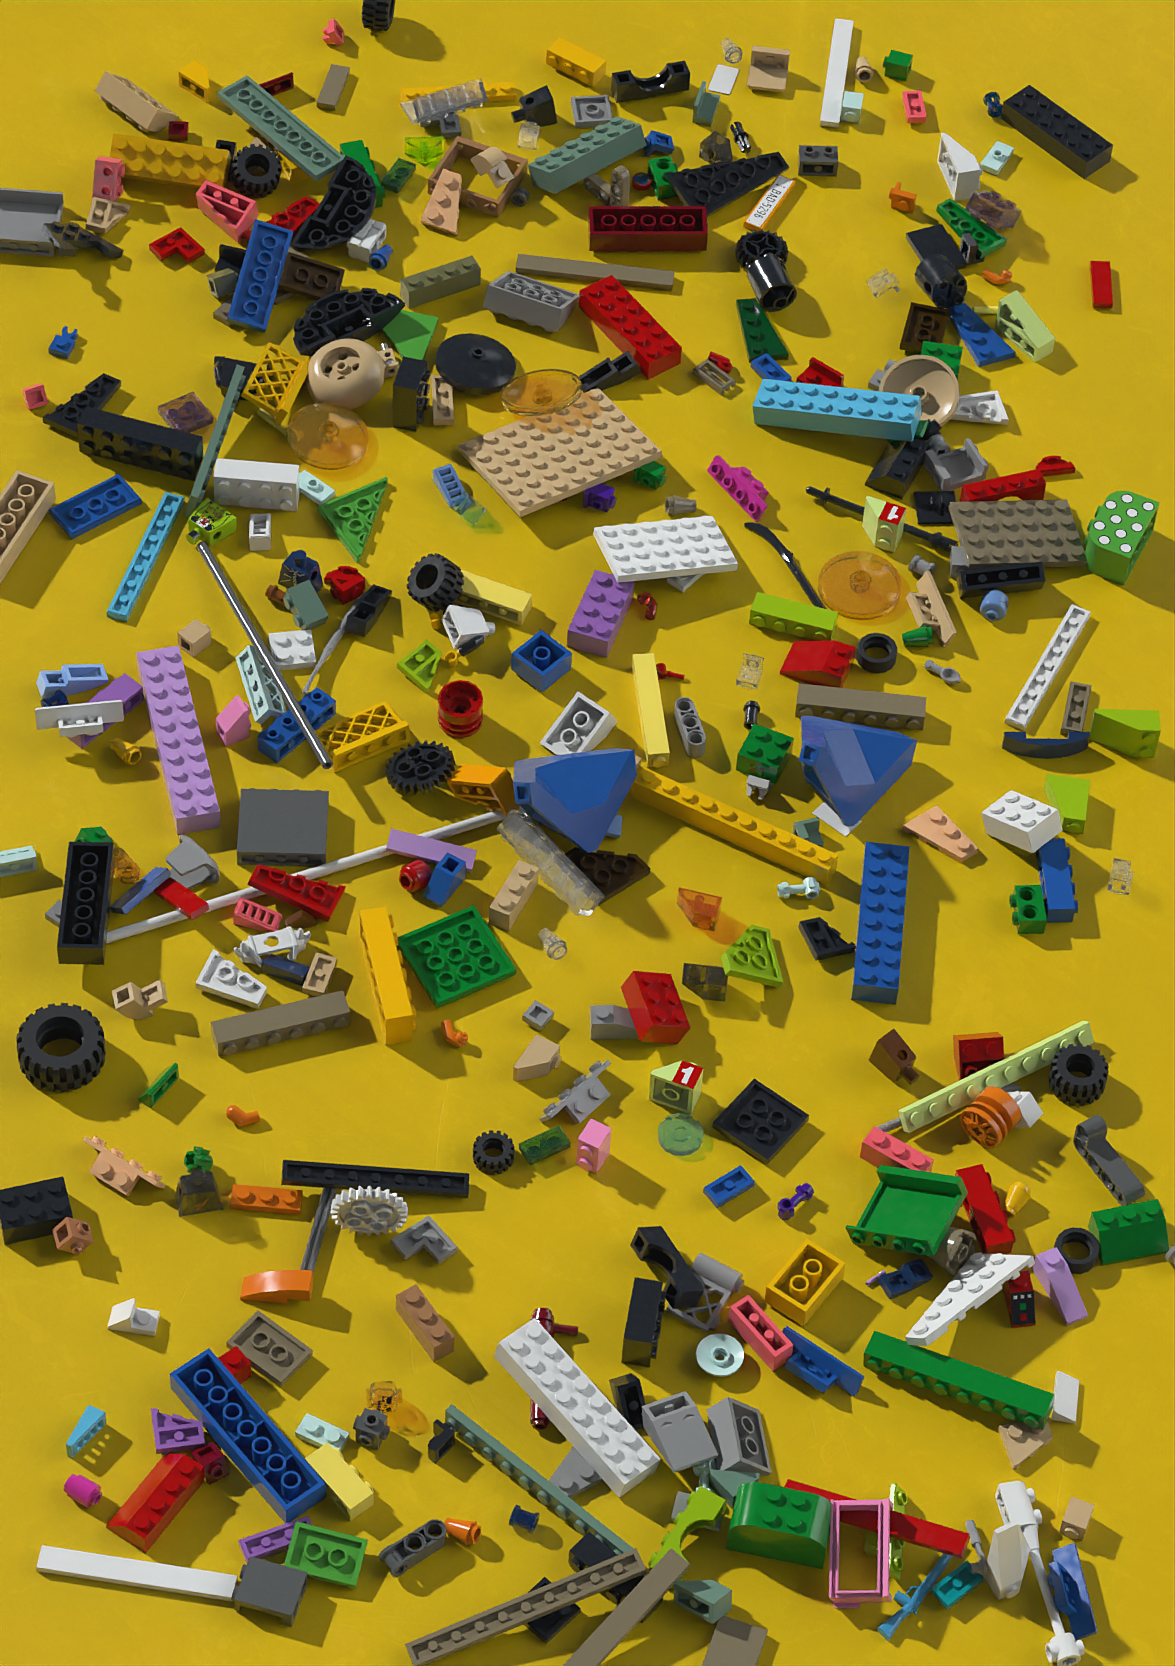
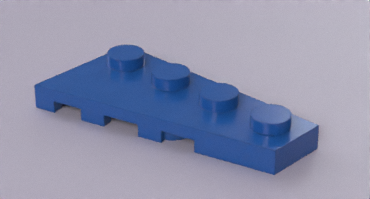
[946,303,1016,367]

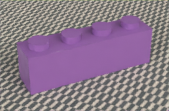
[68,673,144,749]

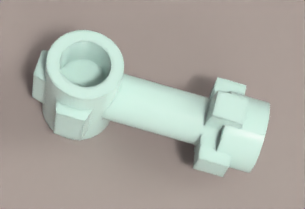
[777,877,820,899]
[693,1459,717,1492]

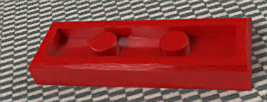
[1090,261,1113,308]
[154,877,209,920]

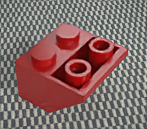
[953,1032,1004,1081]

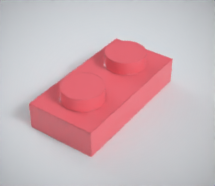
[902,91,927,123]

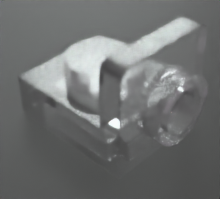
[736,653,764,690]

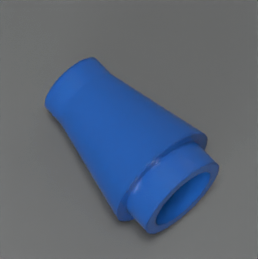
[369,245,393,271]

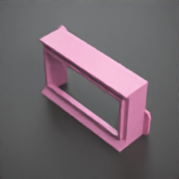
[829,1498,893,1609]

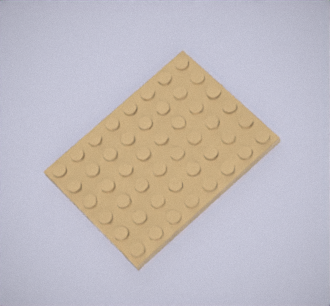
[458,388,662,517]

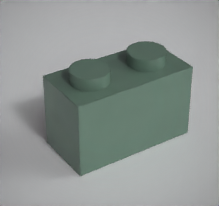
[283,580,329,630]

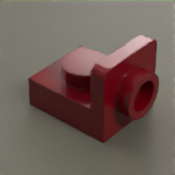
[191,1442,230,1485]

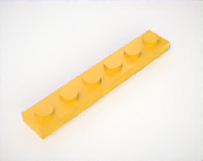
[400,81,516,108]

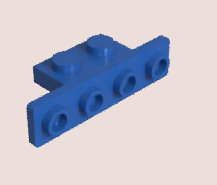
[782,1326,864,1396]
[1048,1543,1098,1640]

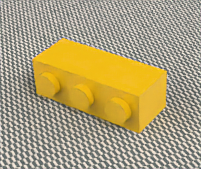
[546,37,606,87]

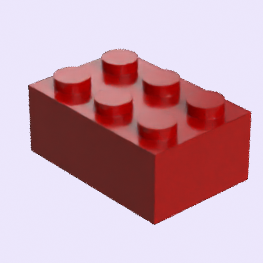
[621,971,691,1044]

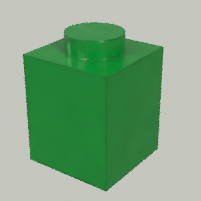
[883,50,913,81]

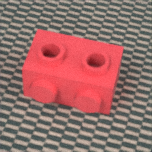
[92,156,125,202]

